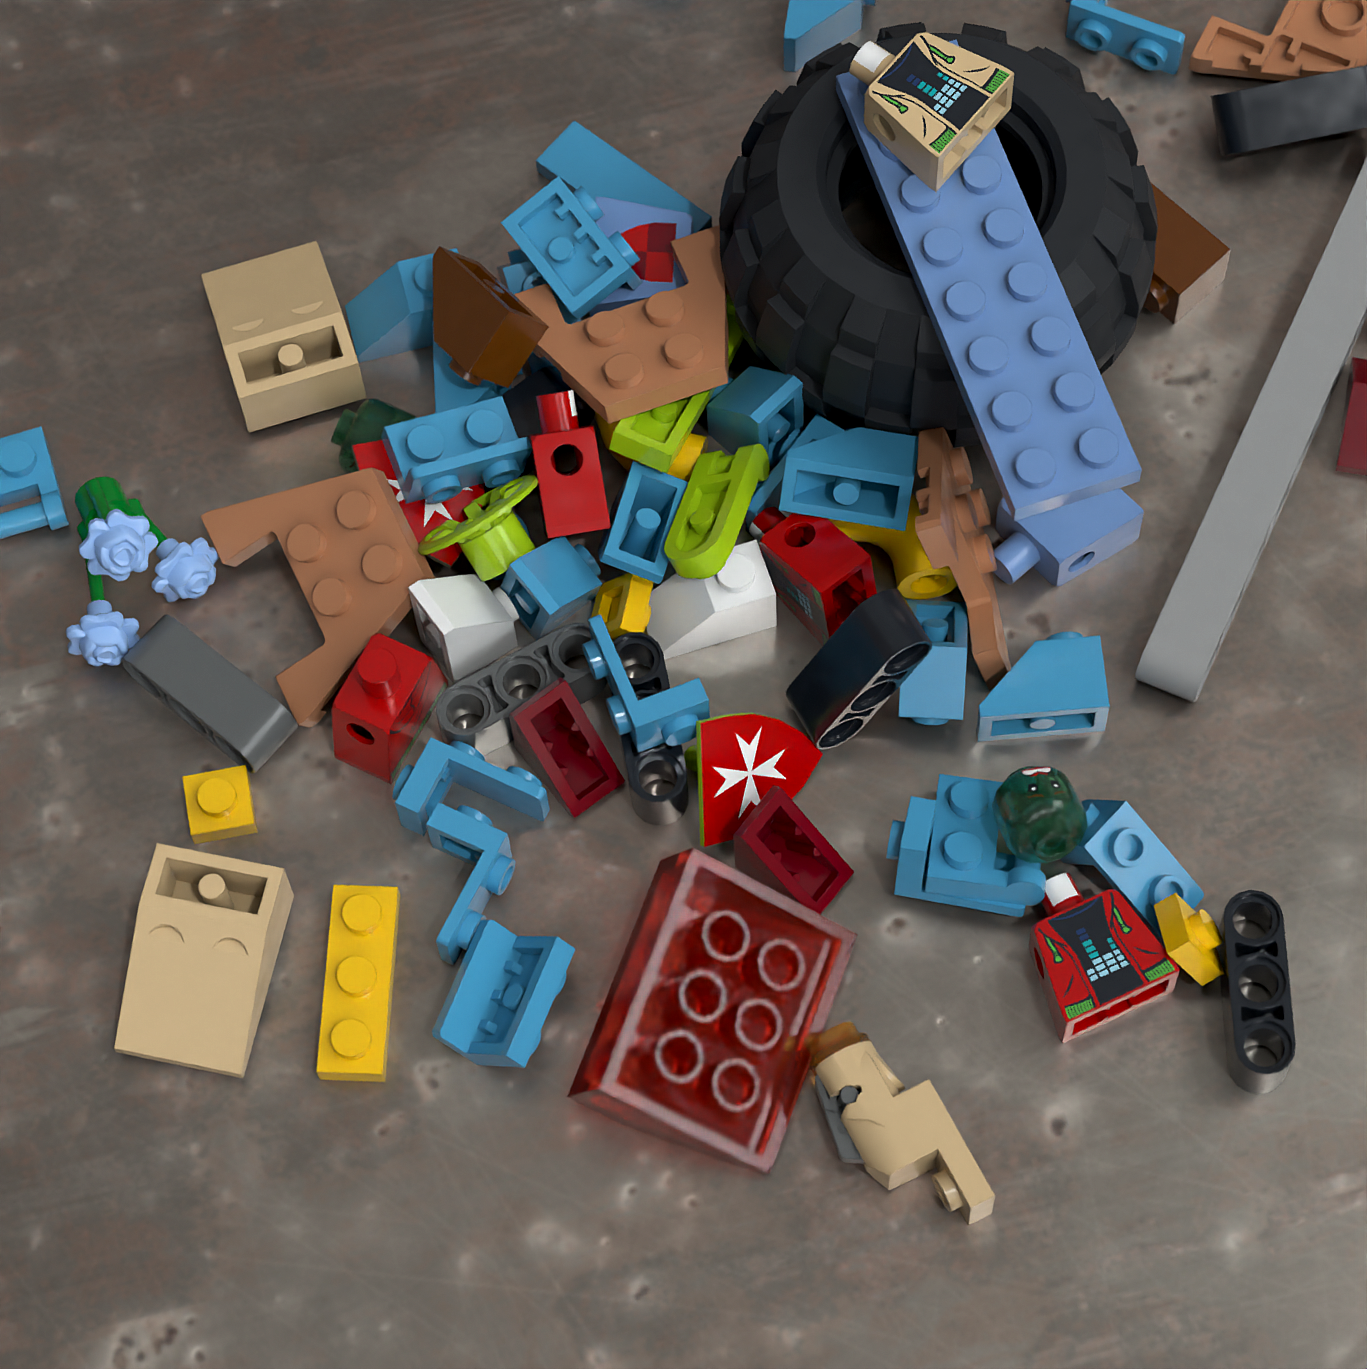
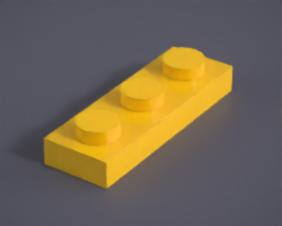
[316,885,401,1082]

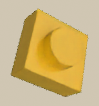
[591,573,654,642]
[182,765,258,844]
[1153,892,1224,986]

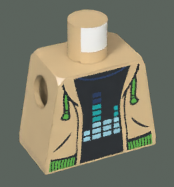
[850,32,1014,192]

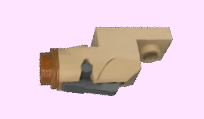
[807,1022,995,1226]

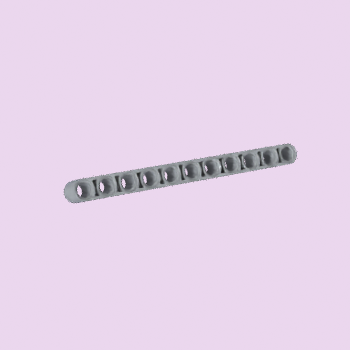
[1135,158,1367,703]

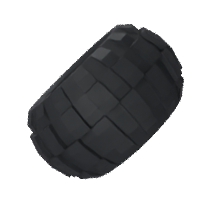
[719,22,1158,448]

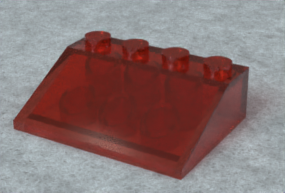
[567,848,858,1175]

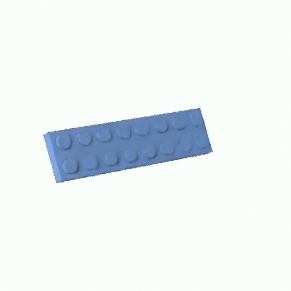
[836,40,1142,521]

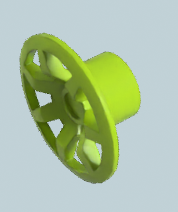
[418,475,538,581]

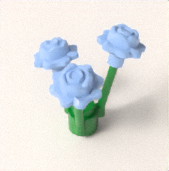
[66,476,219,667]

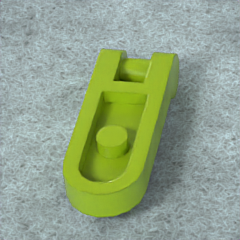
[664,443,770,579]

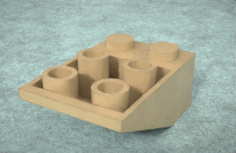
[201,241,367,433]
[114,843,294,1078]

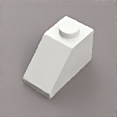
[645,539,777,659]
[408,573,519,684]

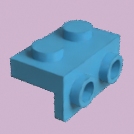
[432,920,575,1068]

